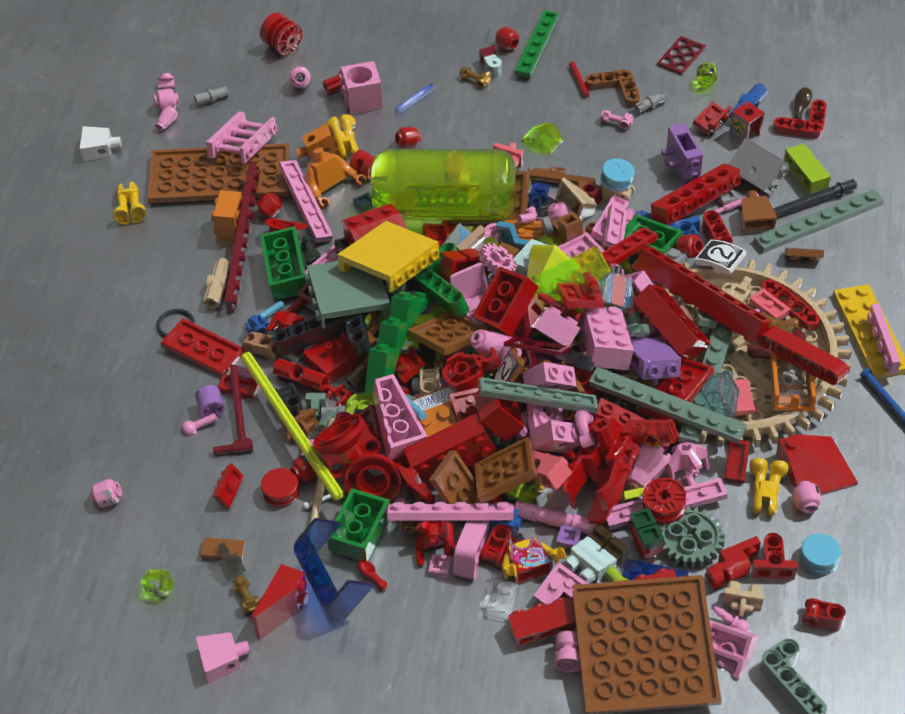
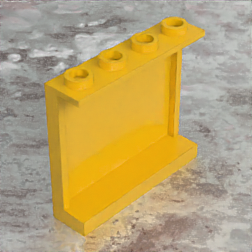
[337,221,440,292]

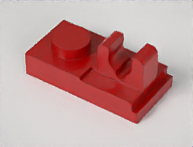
[212,463,244,509]

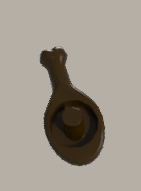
[793,87,813,119]

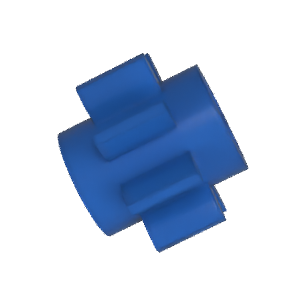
[246,315,269,334]

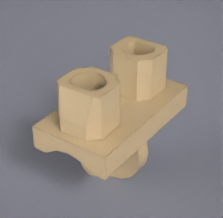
[723,581,764,617]

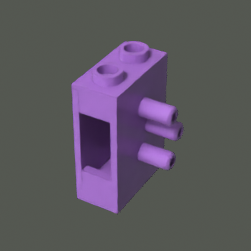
[661,123,703,184]
[630,337,681,386]

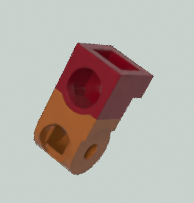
[572,180,602,207]

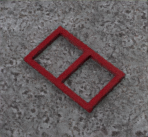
[504,336,572,356]

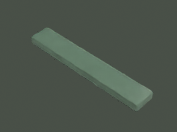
[477,378,599,414]

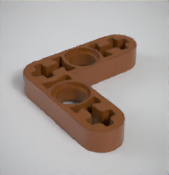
[585,69,640,107]

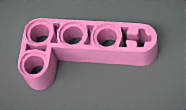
[453,520,490,580]

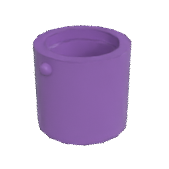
[195,385,225,418]

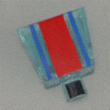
[598,266,634,314]

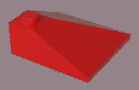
[776,434,858,495]

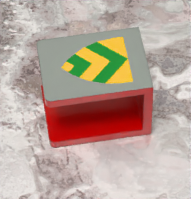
[729,102,765,142]

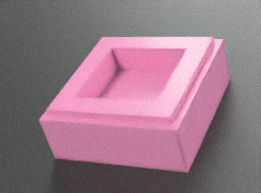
[428,554,453,578]

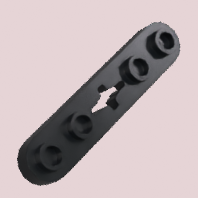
[533,336,595,370]

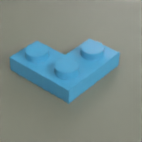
[495,221,530,252]

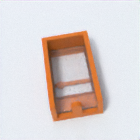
[770,353,816,411]

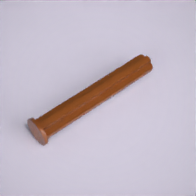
[527,168,596,184]

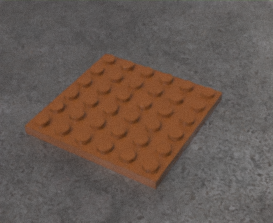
[572,575,722,714]

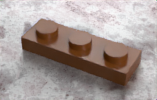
[507,171,530,220]

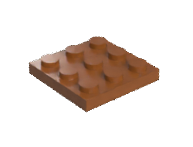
[408,312,490,356]
[475,437,537,503]

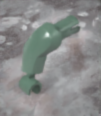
[627,312,650,339]

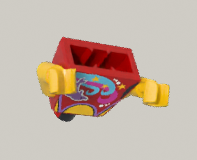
[501,533,567,585]

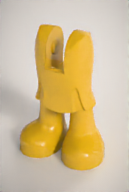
[325,115,358,160]
[749,458,788,516]

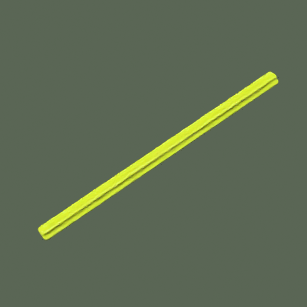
[241,352,343,500]

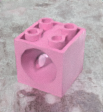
[339,61,383,114]

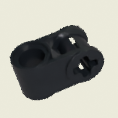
[275,382,303,418]

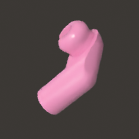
[517,207,537,224]

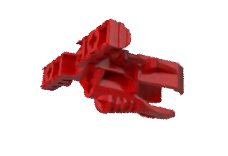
[562,417,679,524]

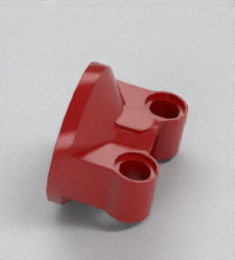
[313,414,381,478]
[344,453,405,502]

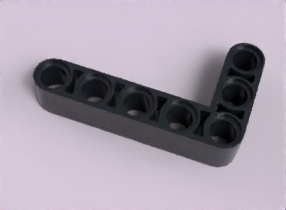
[271,313,371,355]

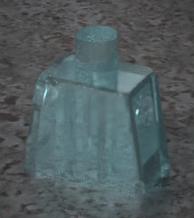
[702,370,739,417]

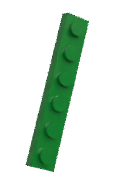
[515,10,559,78]

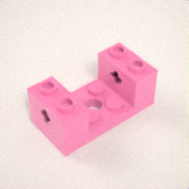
[523,362,581,453]

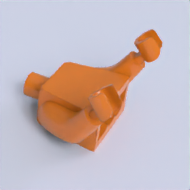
[305,148,367,209]

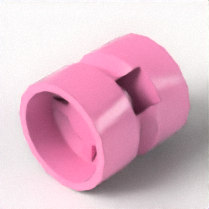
[554,631,581,673]

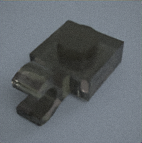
[217,542,247,581]

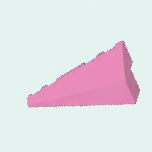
[710,620,759,679]

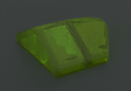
[521,122,563,155]

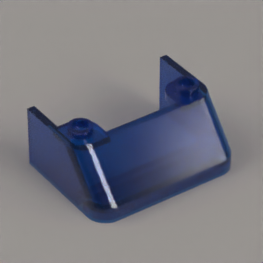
[293,518,374,624]

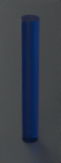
[395,83,435,114]

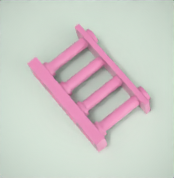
[206,112,277,164]

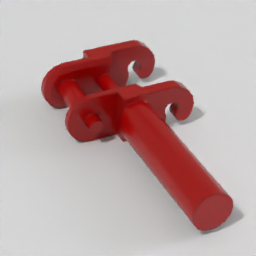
[538,292,584,322]
[325,384,353,406]

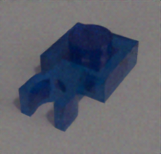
[529,182,551,210]

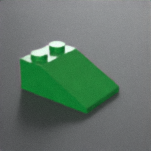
[624,214,683,254]

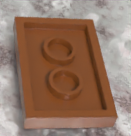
[429,450,480,524]

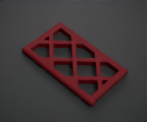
[657,36,706,75]

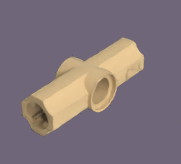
[203,258,231,309]

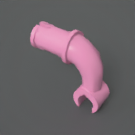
[574,410,595,448]

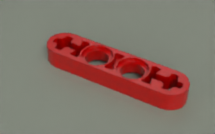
[761,279,820,331]

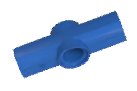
[730,83,768,118]

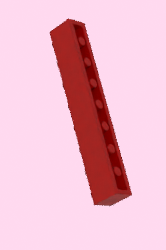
[634,247,772,343]
[508,569,676,647]

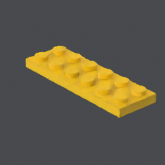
[833,284,905,379]

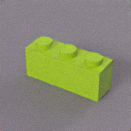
[784,143,831,195]

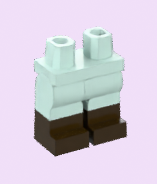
[565,524,629,584]

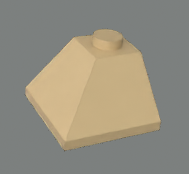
[555,178,597,221]

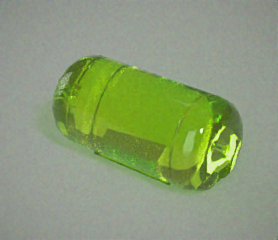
[371,149,516,221]

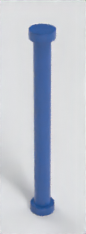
[860,368,905,424]

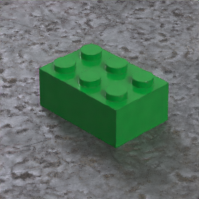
[327,488,390,561]

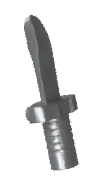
[283,353,313,370]

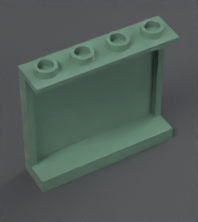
[305,261,390,329]

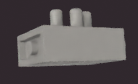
[728,137,790,195]

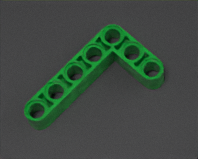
[412,243,470,317]

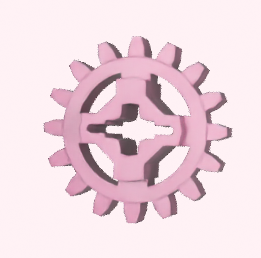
[478,243,517,275]

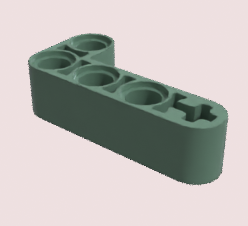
[760,639,827,714]

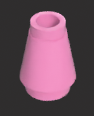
[155,106,178,131]

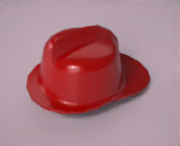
[265,218,308,233]

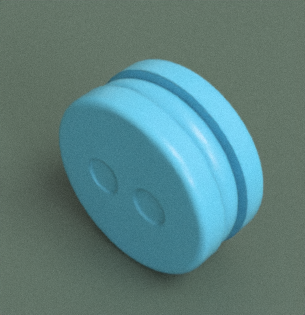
[600,158,635,191]
[800,533,841,575]

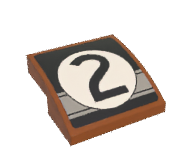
[491,347,524,382]

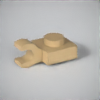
[727,276,753,303]

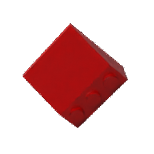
[342,203,407,245]

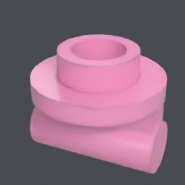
[158,73,175,90]

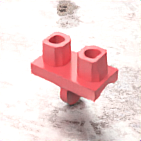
[492,142,524,169]

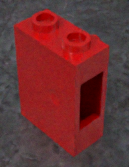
[303,331,364,385]

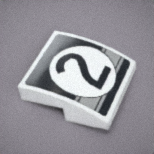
[695,239,747,274]

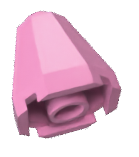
[626,443,671,489]

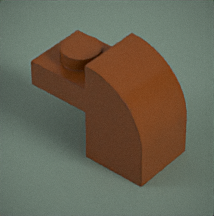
[551,212,583,244]

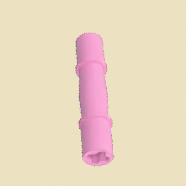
[514,500,597,535]

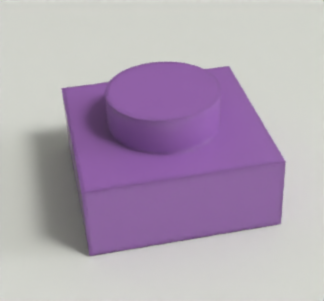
[556,525,582,549]

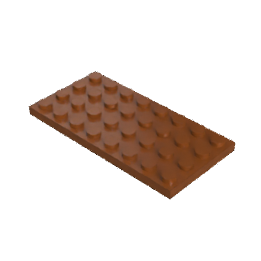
[147,143,290,203]

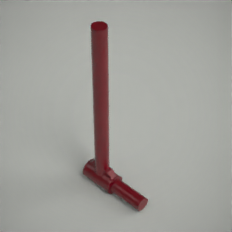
[213,364,254,455]

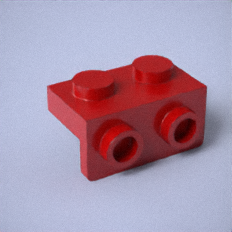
[692,101,732,136]

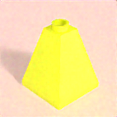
[527,245,579,295]

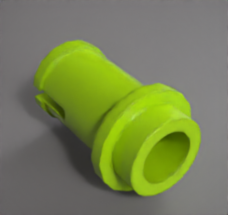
[604,566,629,582]

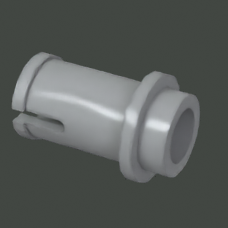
[321,404,346,417]

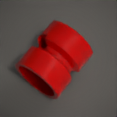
[350,149,383,180]

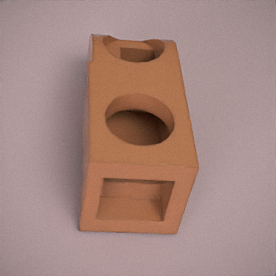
[242,332,279,361]

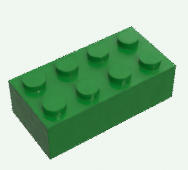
[260,226,306,301]

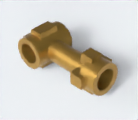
[460,66,491,88]
[233,576,260,614]

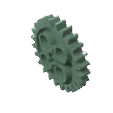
[658,506,725,568]

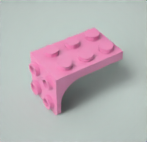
[449,263,495,332]

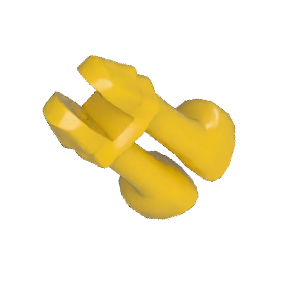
[113,182,147,225]

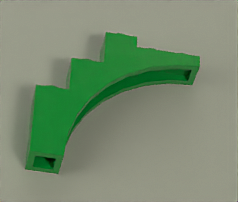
[365,291,433,396]

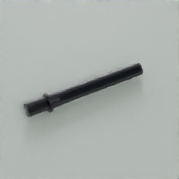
[773,179,858,218]

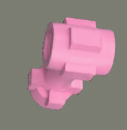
[600,110,633,129]

